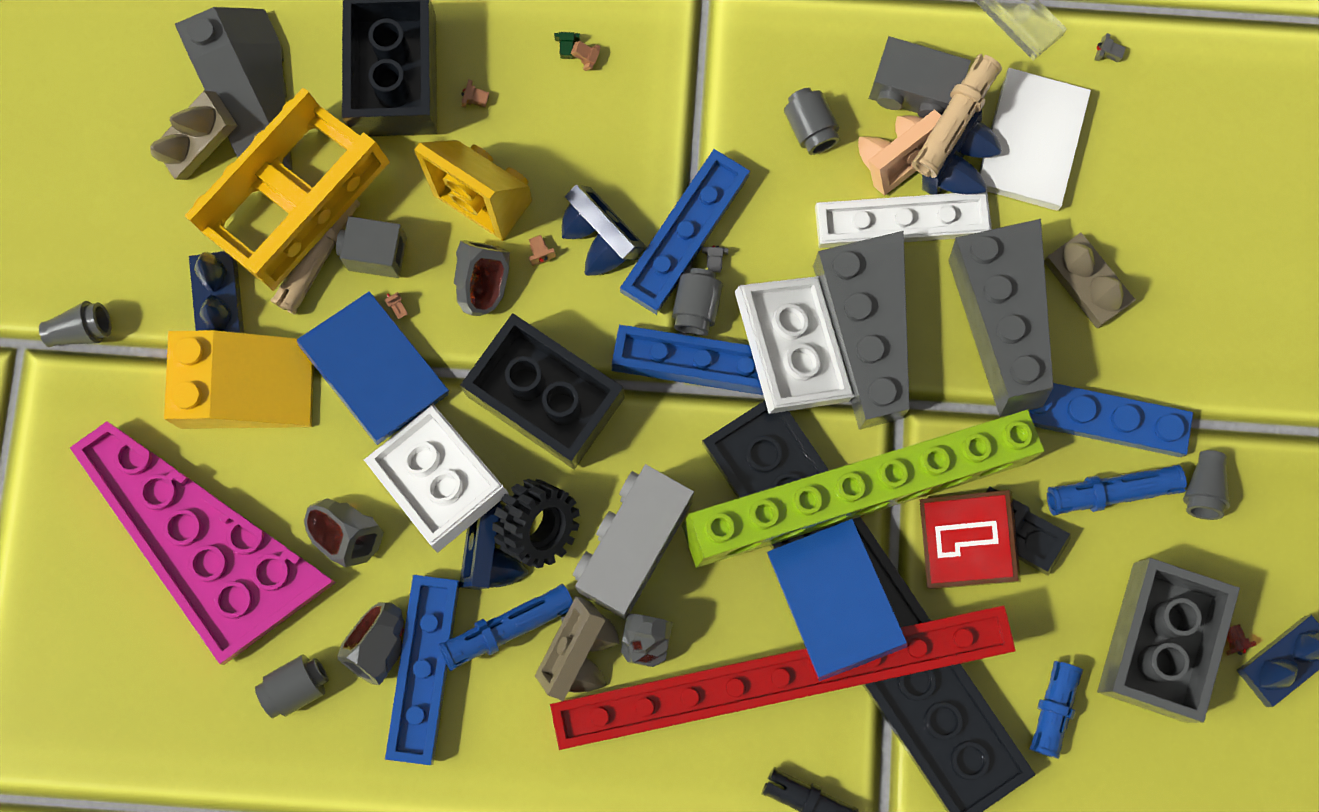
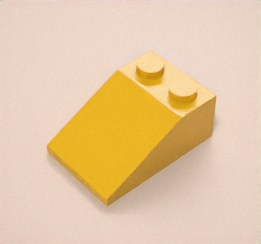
[414,140,532,241]
[164,330,314,429]

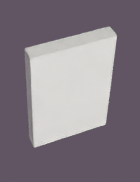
[979,68,1091,211]
[735,276,854,414]
[364,404,509,553]

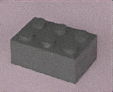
[1097,558,1240,723]

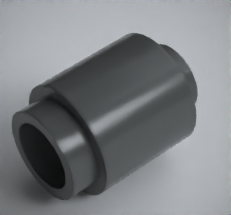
[784,88,840,155]
[672,268,723,336]
[255,654,329,718]

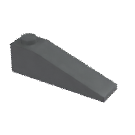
[175,7,293,172]

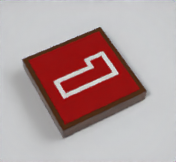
[919,490,1021,589]

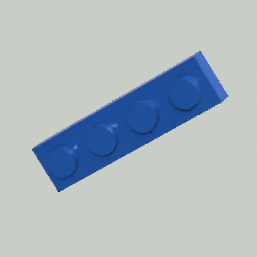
[620,149,750,315]
[612,324,764,396]
[1011,383,1193,457]
[385,575,460,765]

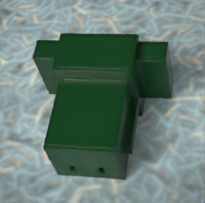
[554,32,580,59]

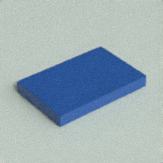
[297,291,449,445]
[767,519,907,682]

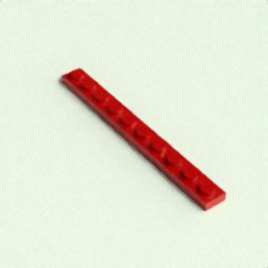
[550,605,1016,750]

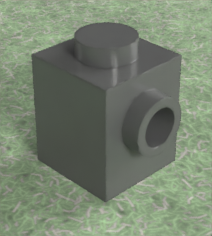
[336,216,407,278]

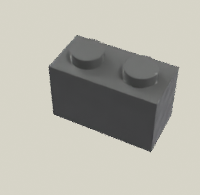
[868,36,971,118]

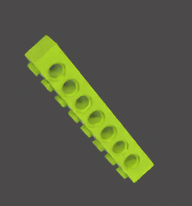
[681,410,1045,568]

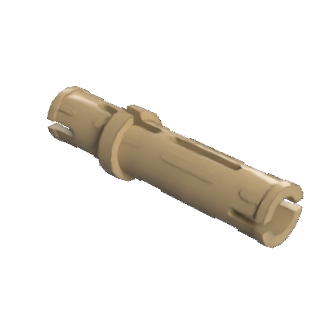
[912,54,1002,178]
[270,200,360,315]

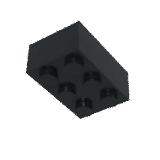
[342,0,437,136]
[460,313,625,470]

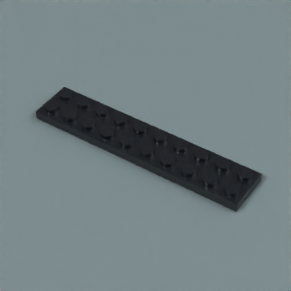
[702,400,1036,812]

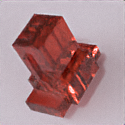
[1226,624,1256,656]

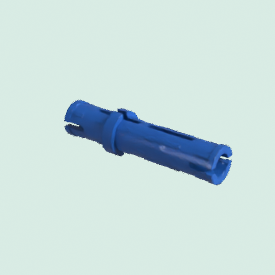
[1047,465,1187,516]
[438,584,573,671]

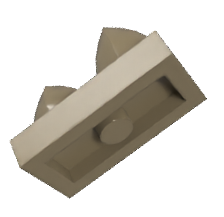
[150,90,238,180]
[1044,232,1135,328]
[535,596,619,701]

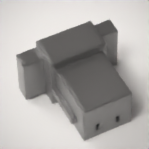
[1094,33,1126,62]
[702,245,728,273]

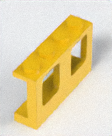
[185,88,390,291]

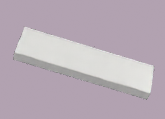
[815,191,992,248]

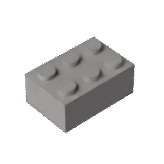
[573,464,694,620]

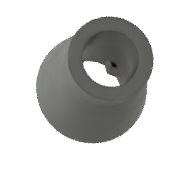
[39,301,112,347]
[1183,450,1230,520]

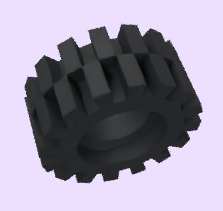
[493,479,580,568]

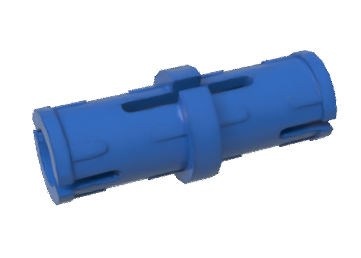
[1029,661,1083,759]

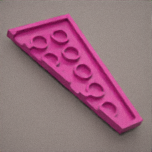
[70,421,336,665]

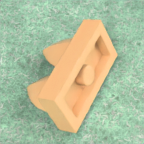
[858,110,941,196]

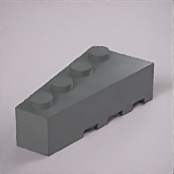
[949,219,1054,417]
[813,231,910,430]

